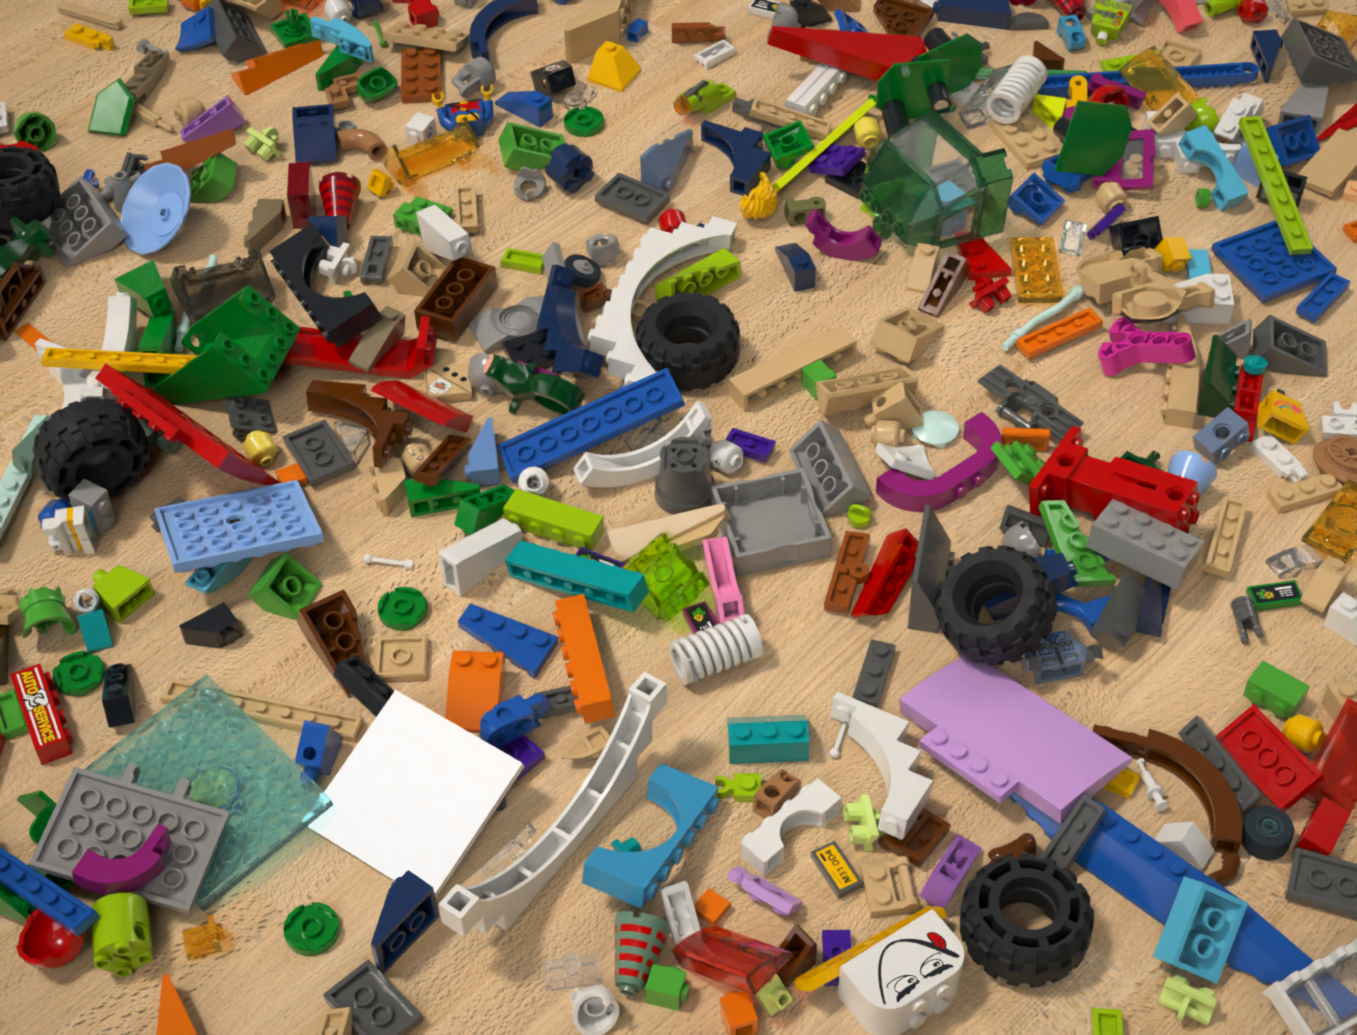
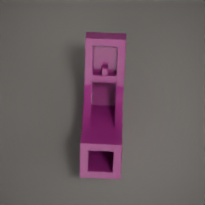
[805,208,883,261]
[72,823,171,895]

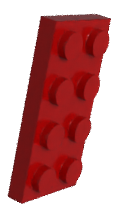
[1216,704,1325,812]

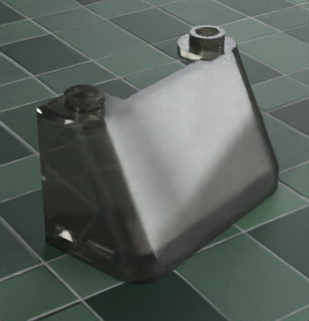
[170,249,276,323]

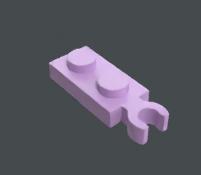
[727,866,803,916]

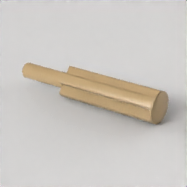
[132,102,174,132]

